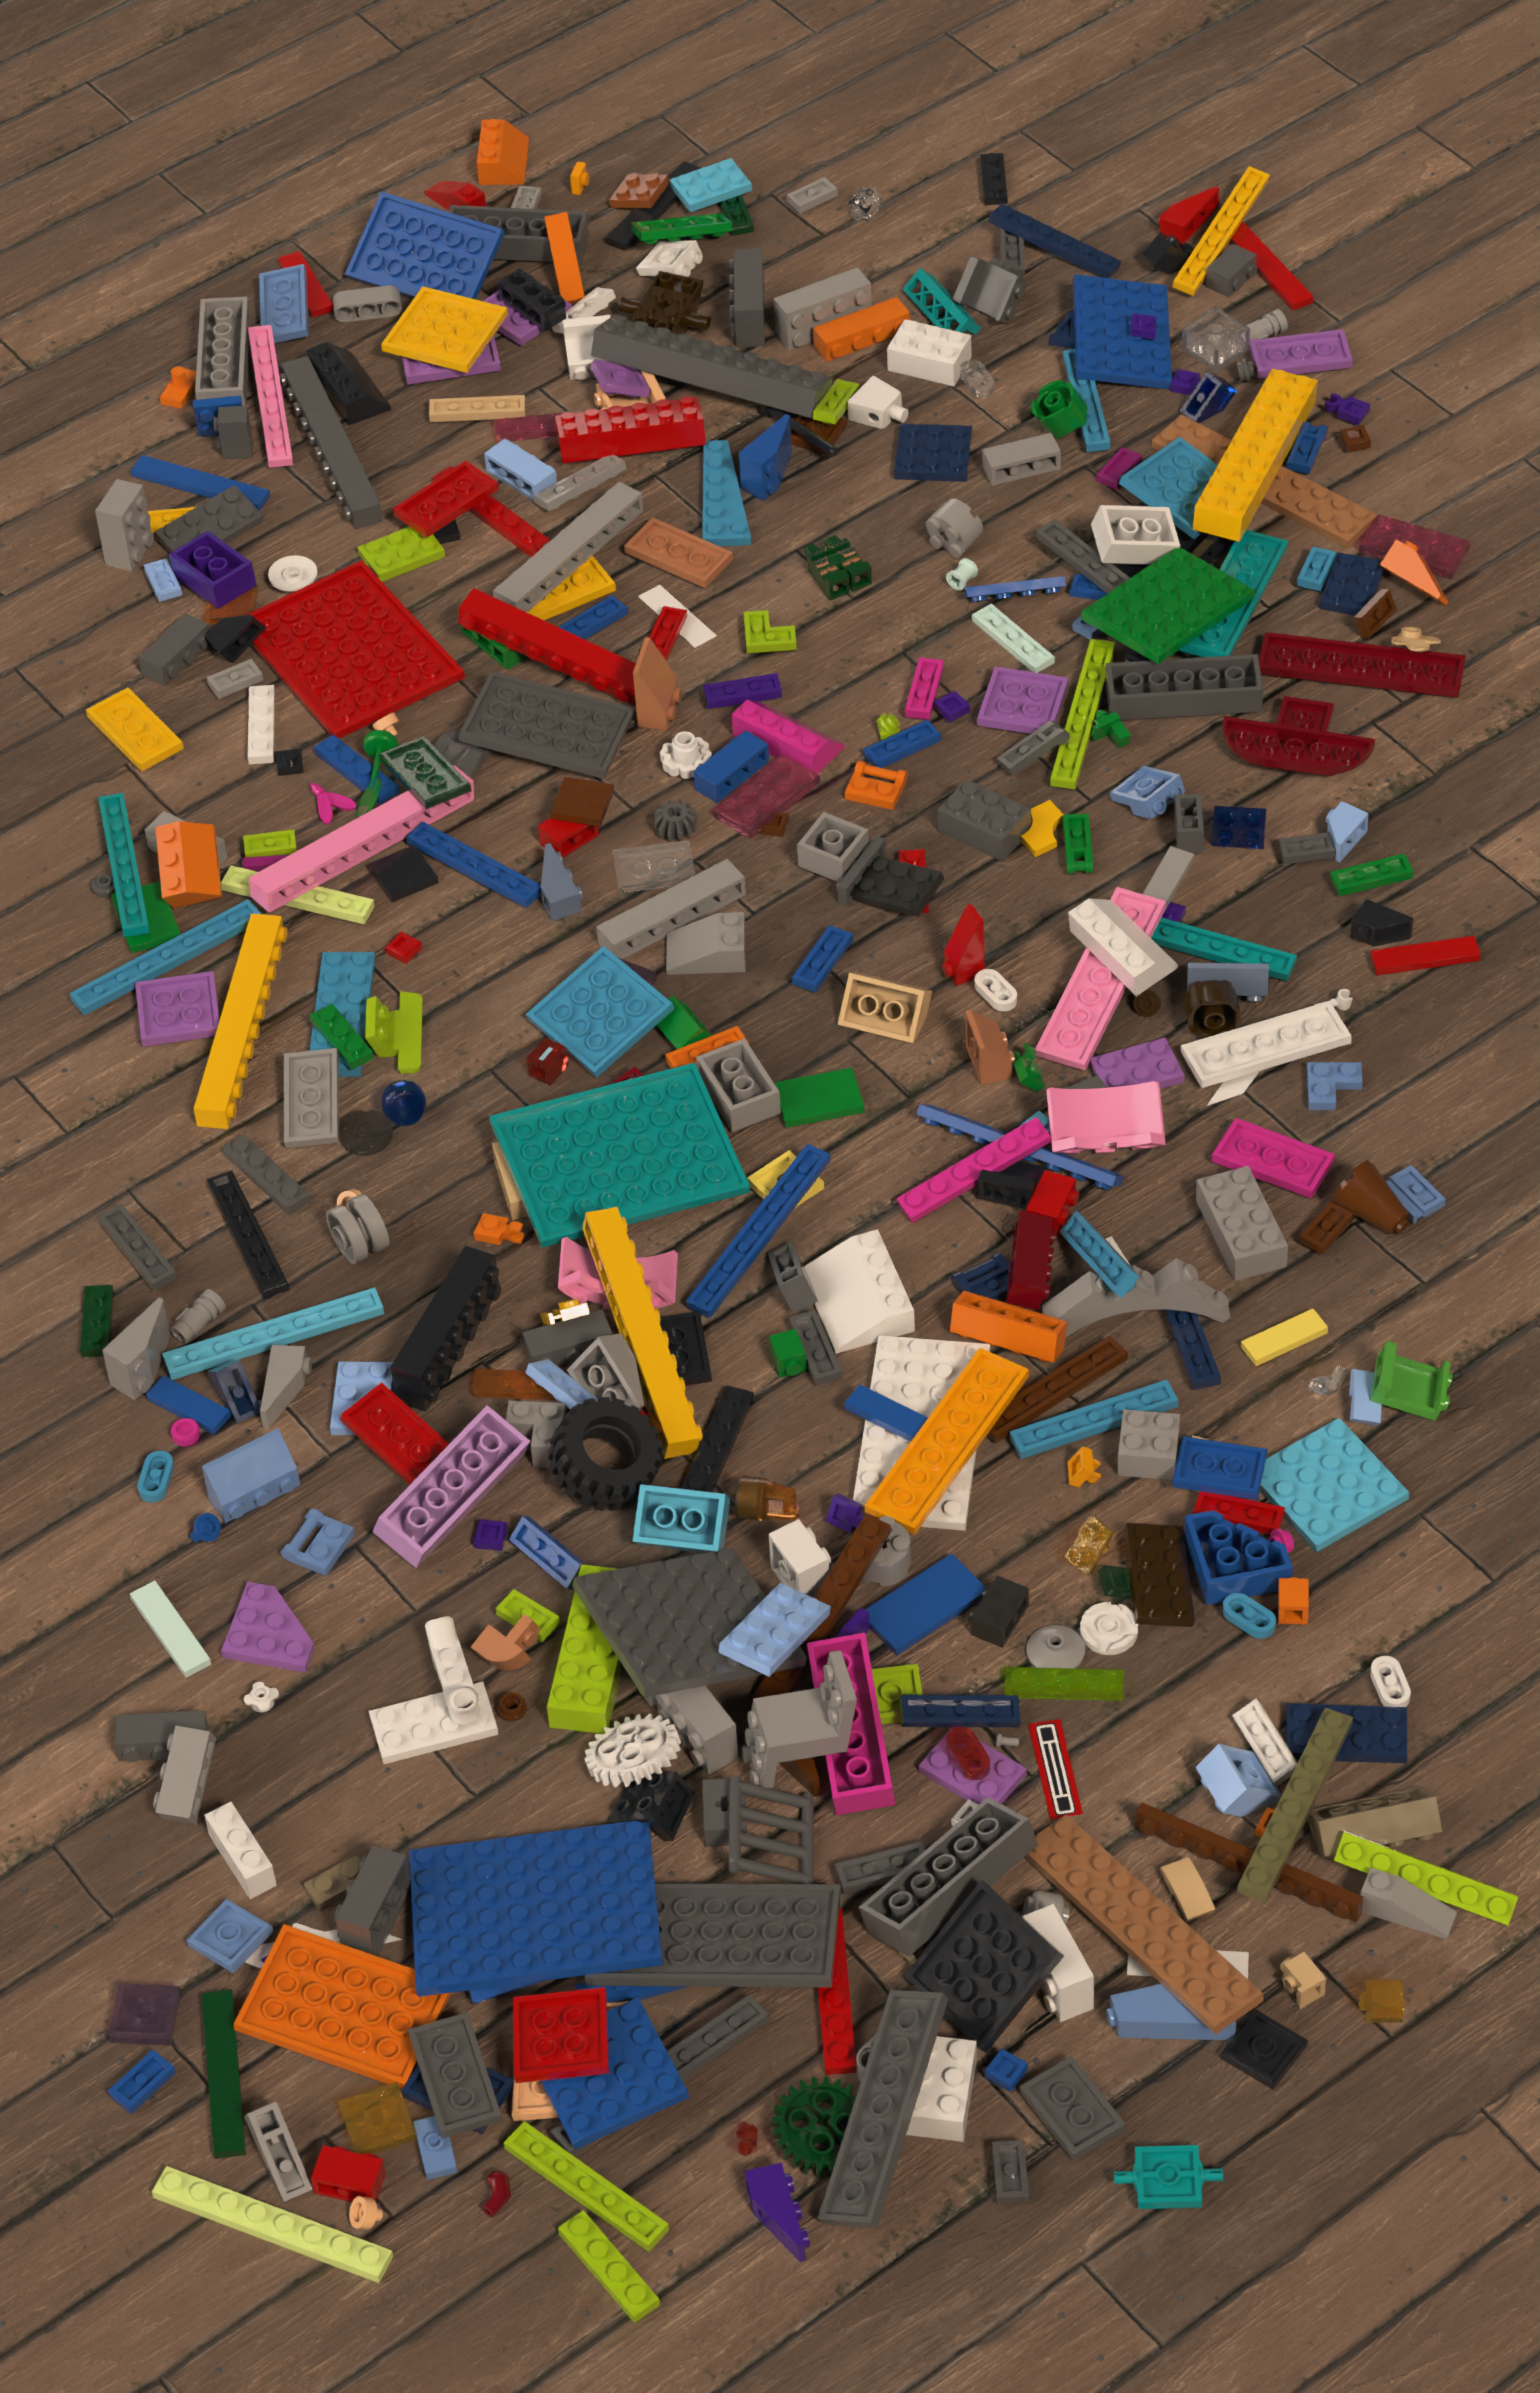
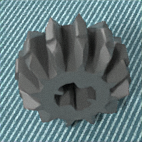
[654,800,697,842]

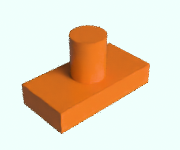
[160,366,196,409]

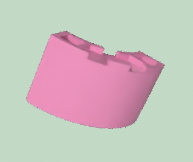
[1047,1081,1166,1154]
[558,1237,678,1310]

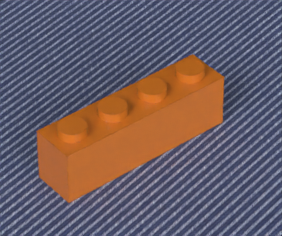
[813,297,910,362]
[950,1291,1068,1363]

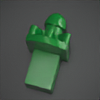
[1091,710,1131,748]

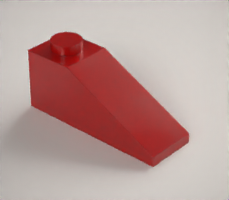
[425,181,486,211]
[1158,186,1219,244]
[942,904,985,986]

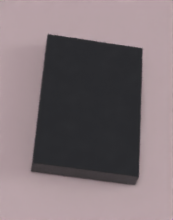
[660,1311,712,1386]

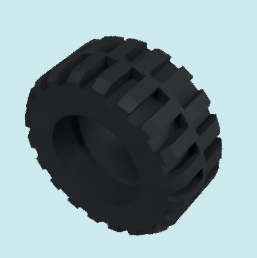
[548,1397,663,1511]

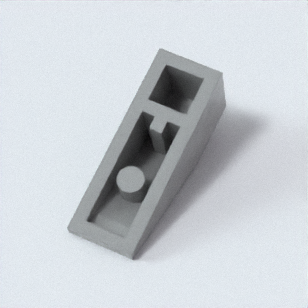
[260,1345,312,1429]
[1361,1868,1457,1940]
[245,2101,313,2202]

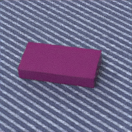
[1096,447,1143,490]

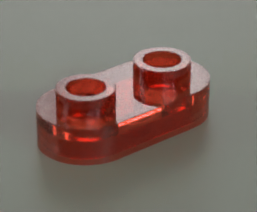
[946,1727,990,1780]

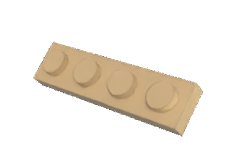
[429,395,526,422]

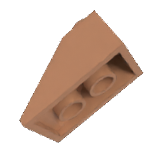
[633,637,682,730]

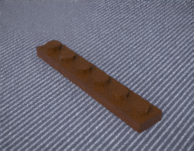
[987,1336,1128,1444]

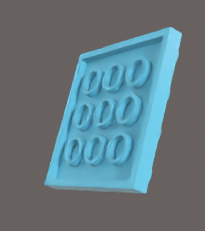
[1260,1418,1409,1552]

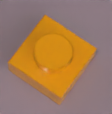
[570,162,590,195]

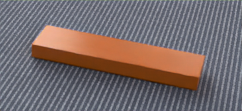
[544,212,585,304]

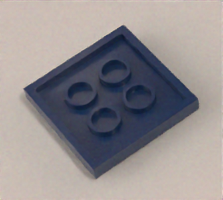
[894,423,972,482]

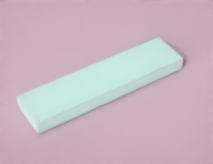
[972,604,1055,673]
[130,1581,211,1678]

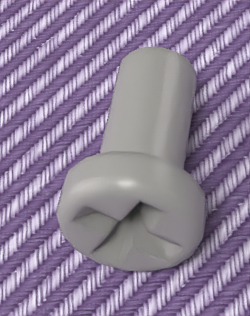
[996,1733,1019,1748]

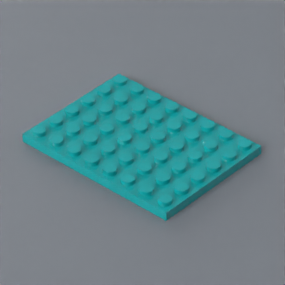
[489,1063,750,1248]

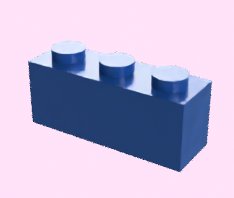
[694,730,769,804]

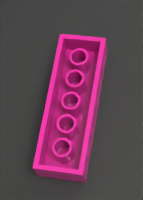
[807,1633,896,1816]

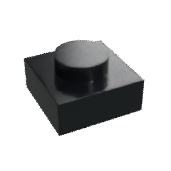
[276,748,304,776]

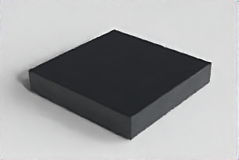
[369,845,438,902]
[1221,2009,1308,2090]

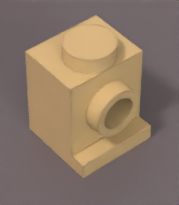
[1280,1952,1326,2009]

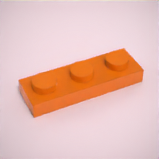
[665,1026,749,1069]

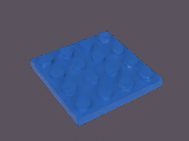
[540,1997,689,2150]

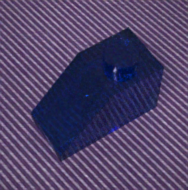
[1180,371,1238,423]

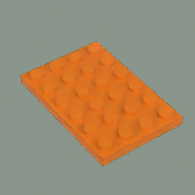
[234,1924,452,2089]

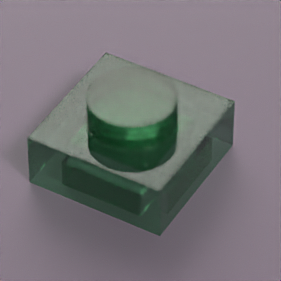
[1098,1565,1132,1599]

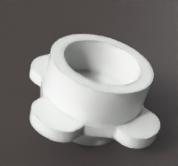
[244,1682,279,1712]

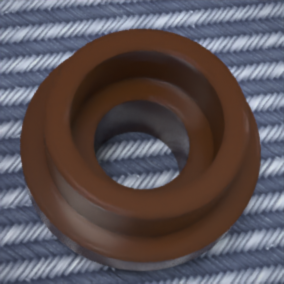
[497,1692,527,1721]

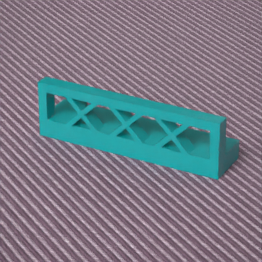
[903,268,981,335]

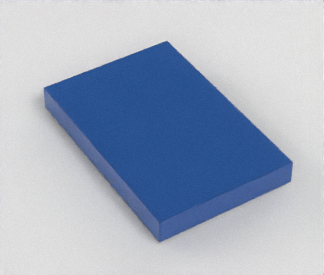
[1172,1436,1268,1500]

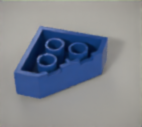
[1184,1510,1293,1605]

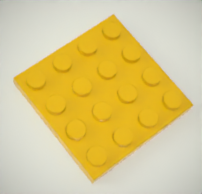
[381,286,508,373]

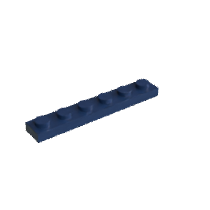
[989,203,1121,278]

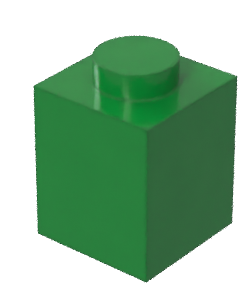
[769,1329,807,1378]

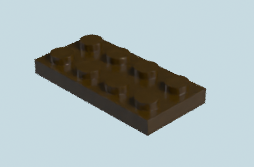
[1124,1523,1195,1627]

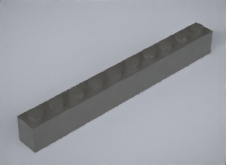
[279,356,383,530]

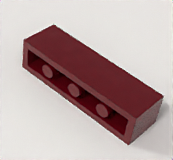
[1006,1210,1055,1310]

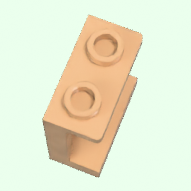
[594,371,665,410]

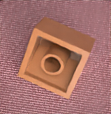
[965,1010,1015,1085]

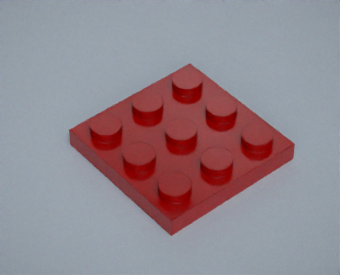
[513,1987,609,2083]

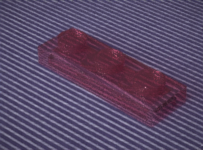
[494,413,562,443]

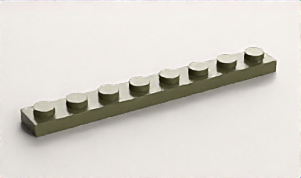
[1237,1708,1353,1903]

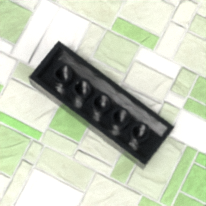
[390,1246,501,1412]

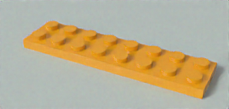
[864,1348,1029,1535]

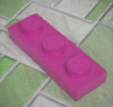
[905,657,944,720]

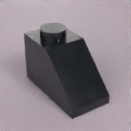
[205,614,267,663]
[1350,899,1413,946]

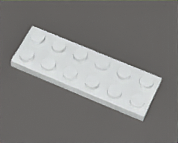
[1181,1001,1351,1088]

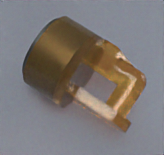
[735,1475,800,1521]

